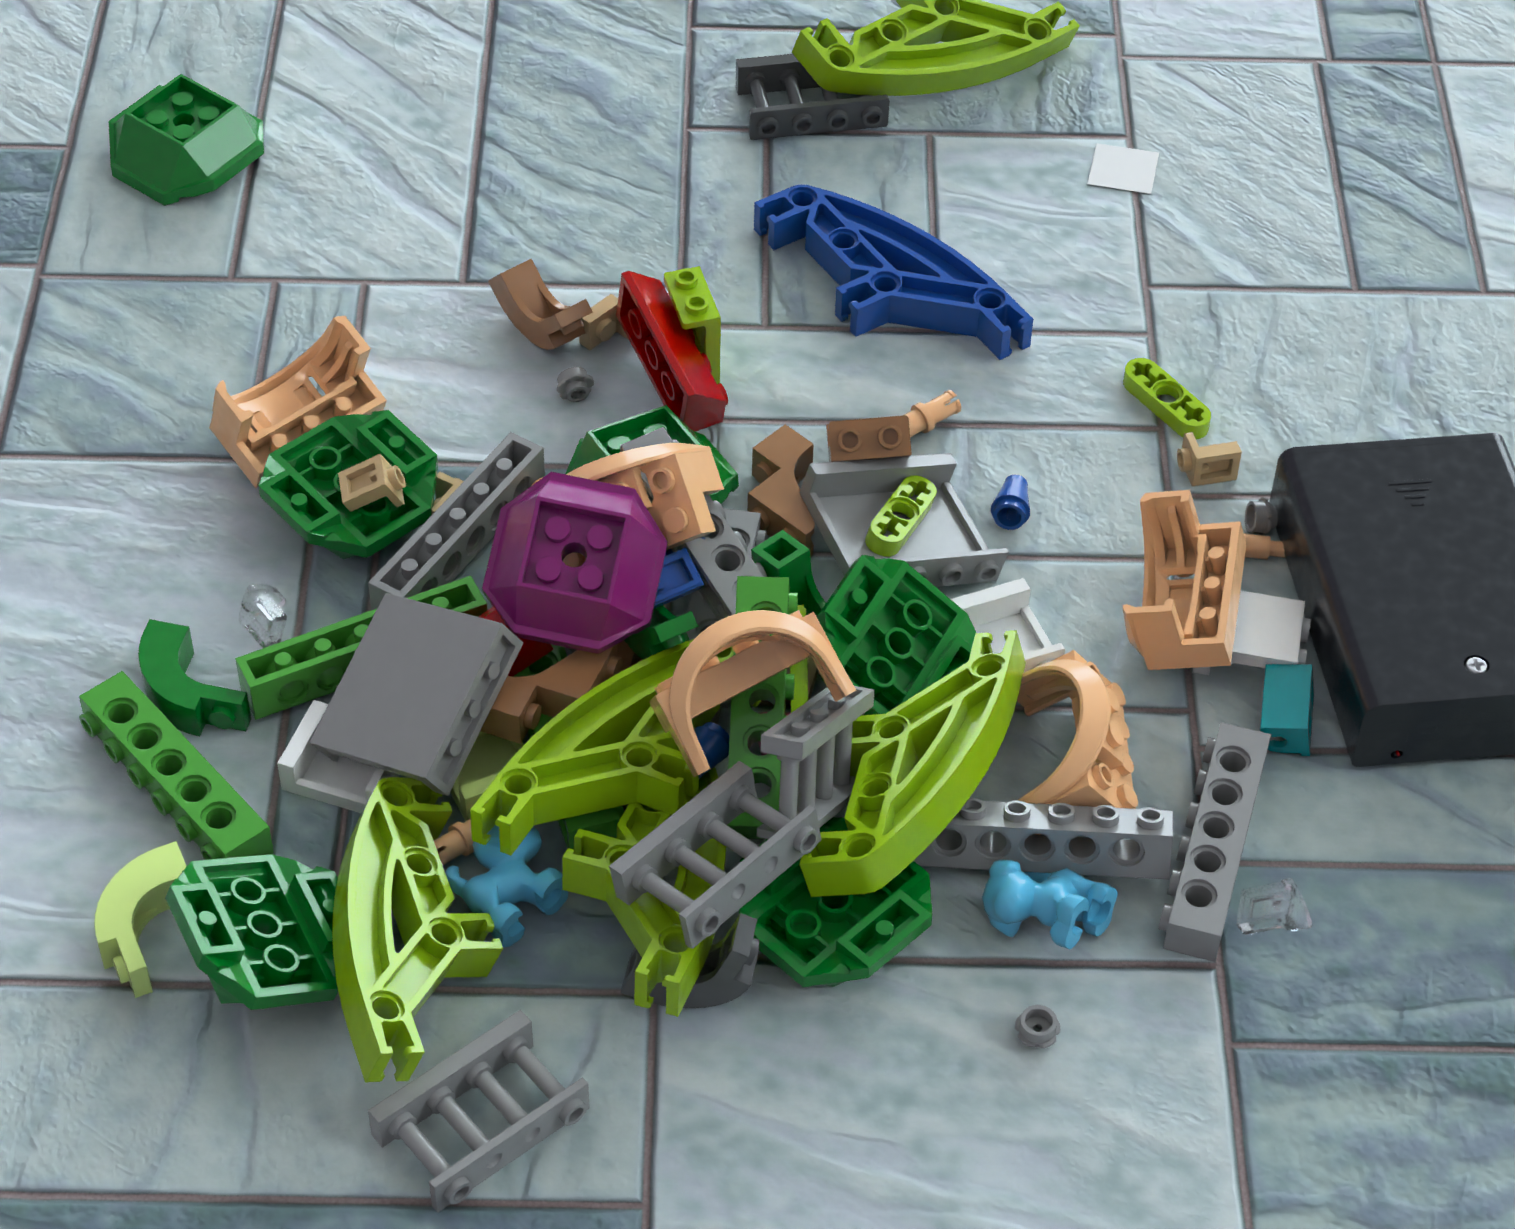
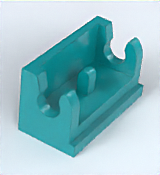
[1260,664,1314,756]

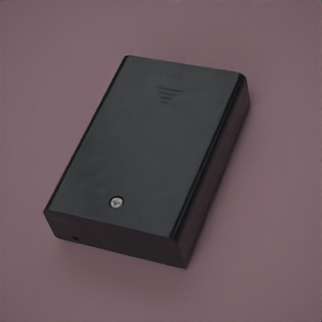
[1269,433,1515,767]

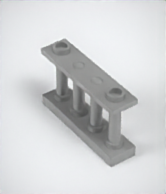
[757,686,874,839]
[609,761,821,949]
[368,1009,589,1212]

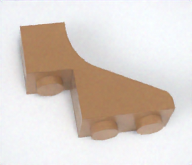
[747,424,815,558]
[480,644,623,744]

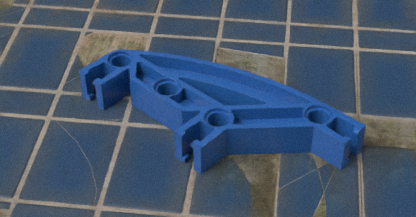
[754,184,1034,360]

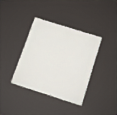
[1087,143,1159,194]

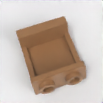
[826,415,912,462]

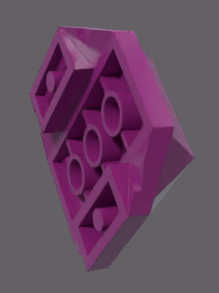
[482,472,667,654]

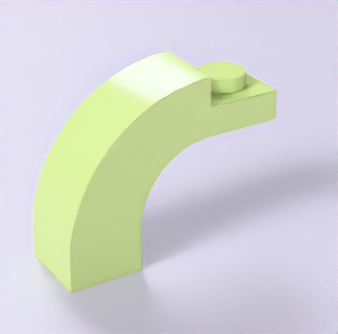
[94,841,186,998]

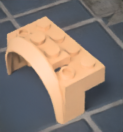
[209,316,387,488]
[563,443,724,567]
[1123,490,1247,670]
[649,610,857,777]
[1017,650,1138,835]

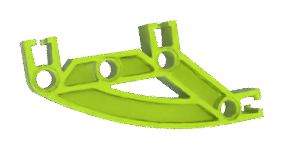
[792,0,1080,96]
[800,630,1026,897]
[470,638,761,856]
[562,767,726,1017]
[332,777,503,1083]

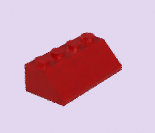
[616,271,728,432]

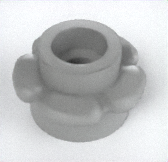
[557,367,594,402]
[1245,497,1278,535]
[1015,1005,1060,1048]

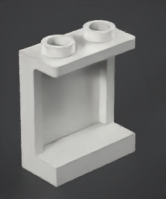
[951,578,1066,672]
[1192,591,1311,675]
[277,700,400,813]

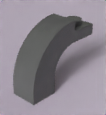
[620,913,759,1008]

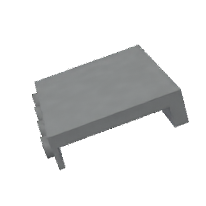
[799,453,1009,587]
[309,593,523,796]

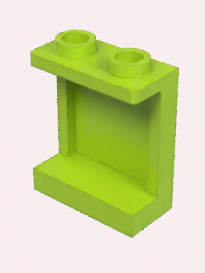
[664,266,721,384]

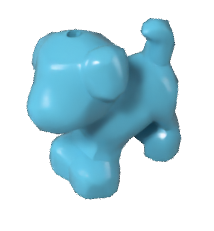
[445,825,569,948]
[982,860,1118,950]

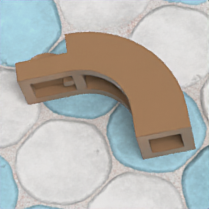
[488,258,593,350]

